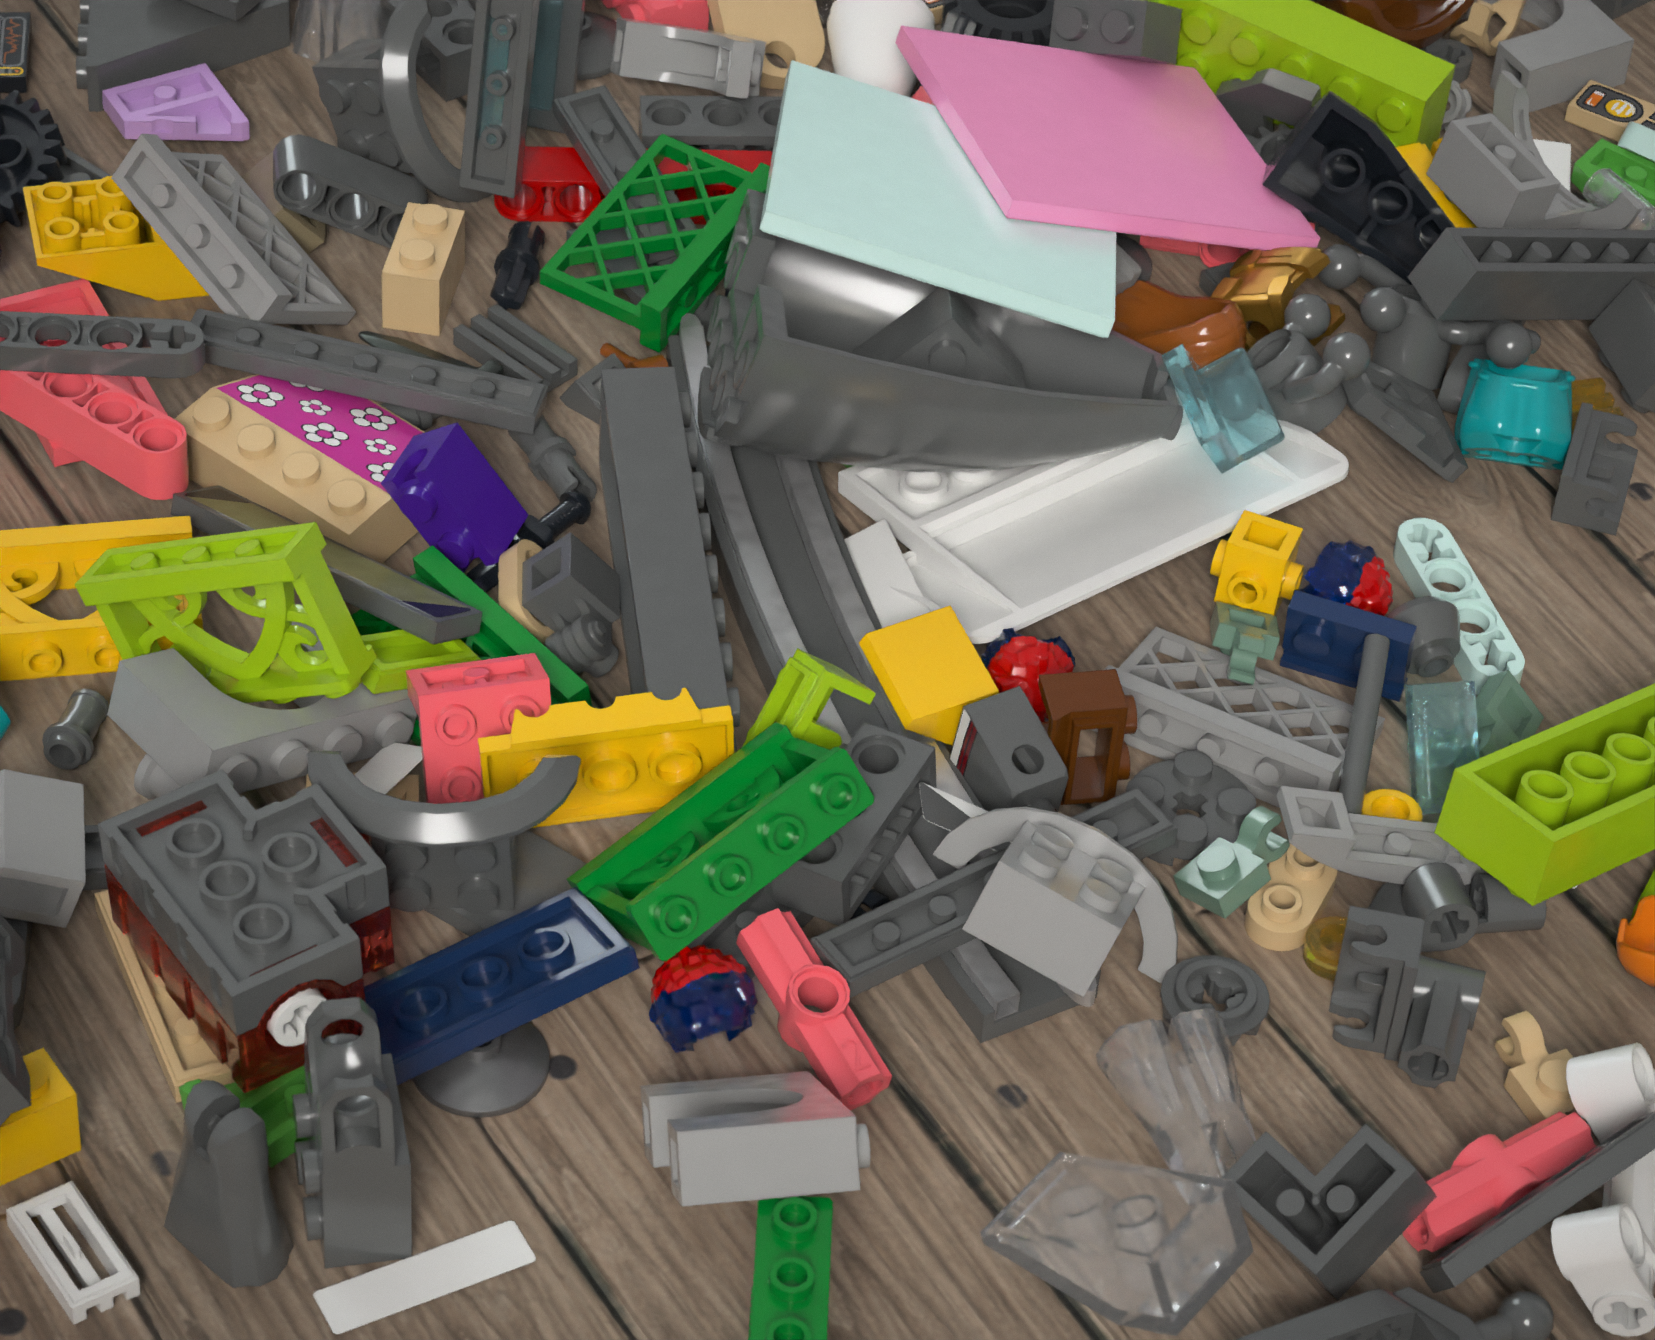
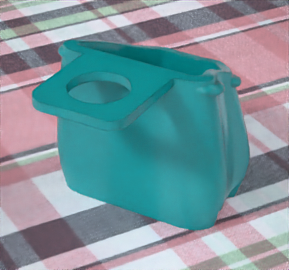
[1454,358,1576,470]

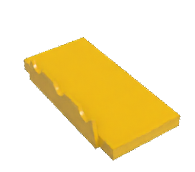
[478,687,734,828]

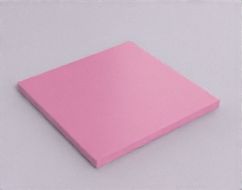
[895,26,1321,251]

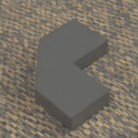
[1215,68,1321,138]

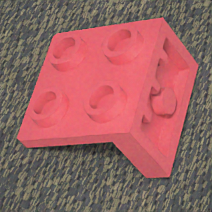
[406,653,551,804]

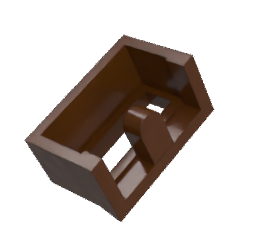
[1038,669,1137,805]

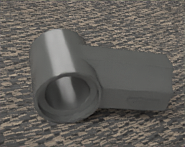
[1398,955,1486,1088]

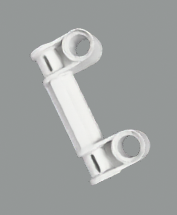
[1551,1043,1655,1337]

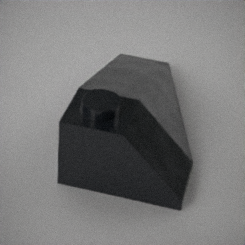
[1262,90,1456,285]

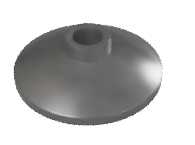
[412,1022,550,1118]

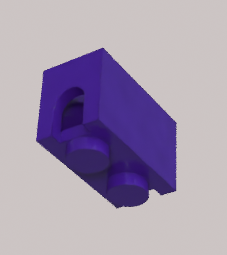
[381,422,528,573]

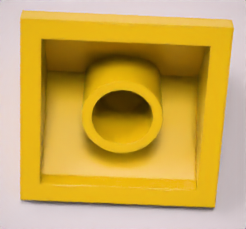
[858,605,999,746]

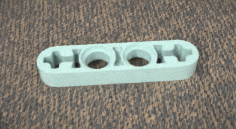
[1393,518,1525,695]

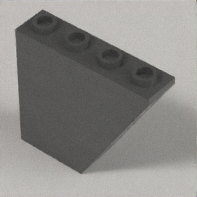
[76,0,290,112]

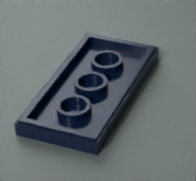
[337,887,640,1085]

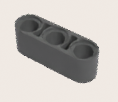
[273,135,428,249]

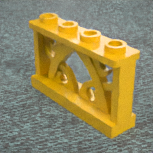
[0,516,203,681]

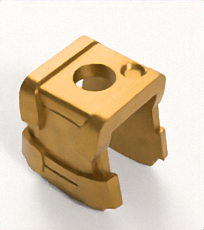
[1211,247,1346,362]

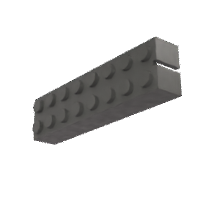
[598,366,740,753]

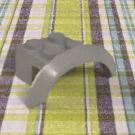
[1426,71,1643,230]
[932,807,1178,998]

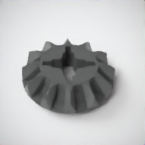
[1160,955,1270,1046]

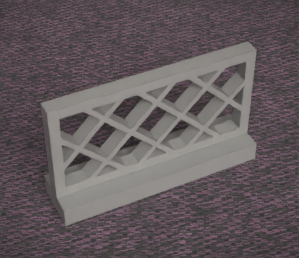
[111,134,356,325]
[1090,626,1385,808]

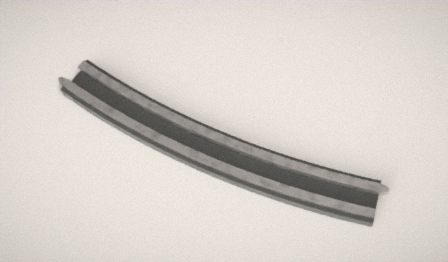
[666,313,1101,1044]

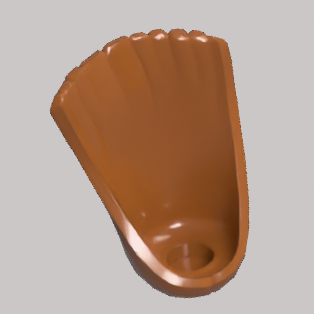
[1112,280,1247,382]

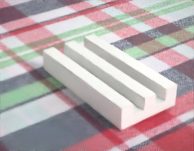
[6,1181,140,1325]

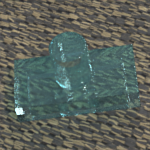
[1405,680,1479,814]

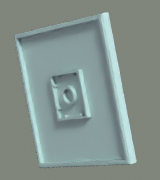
[759,60,1116,338]

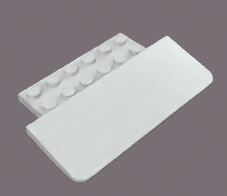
[838,388,1349,644]

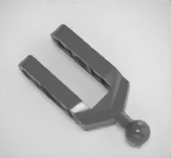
[1236,1287,1554,1340]

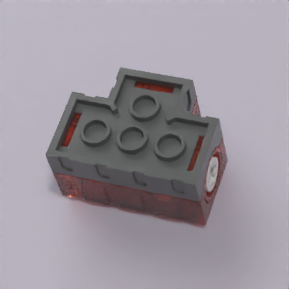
[98,769,395,1093]

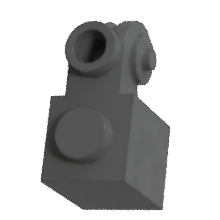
[522,532,620,678]

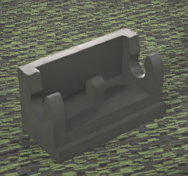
[1551,402,1638,536]
[1329,905,1425,1061]

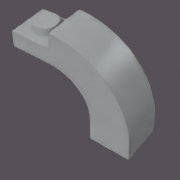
[610,17,766,99]

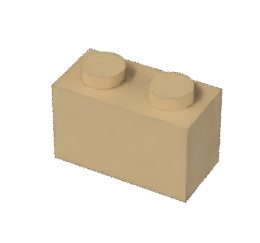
[382,202,465,336]

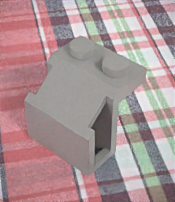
[0,769,86,928]

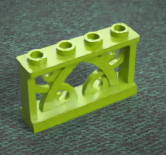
[75,522,377,704]

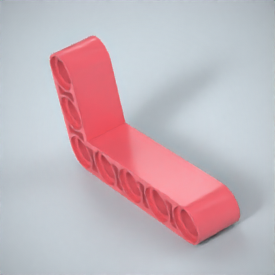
[0,337,189,500]

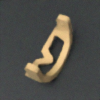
[1449,0,1526,56]

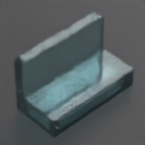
[1161,344,1285,473]

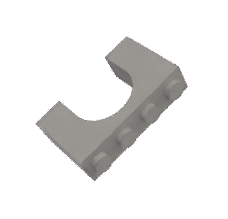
[1461,0,1634,112]
[107,621,417,794]
[640,1071,870,1207]

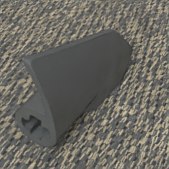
[1368,862,1547,952]

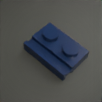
[1280,590,1417,702]

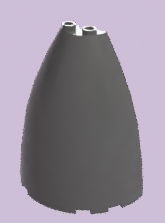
[698,189,1183,472]

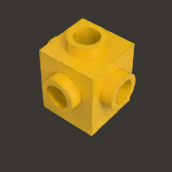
[1210,510,1305,615]

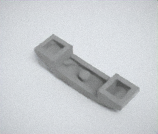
[1276,786,1487,885]

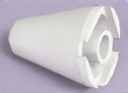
[827,0,935,97]

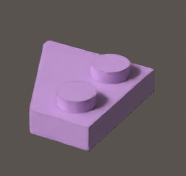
[102,63,250,141]

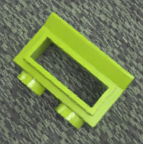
[742,648,876,750]

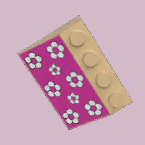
[174,374,425,563]

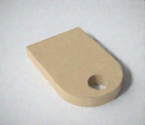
[707,0,825,90]

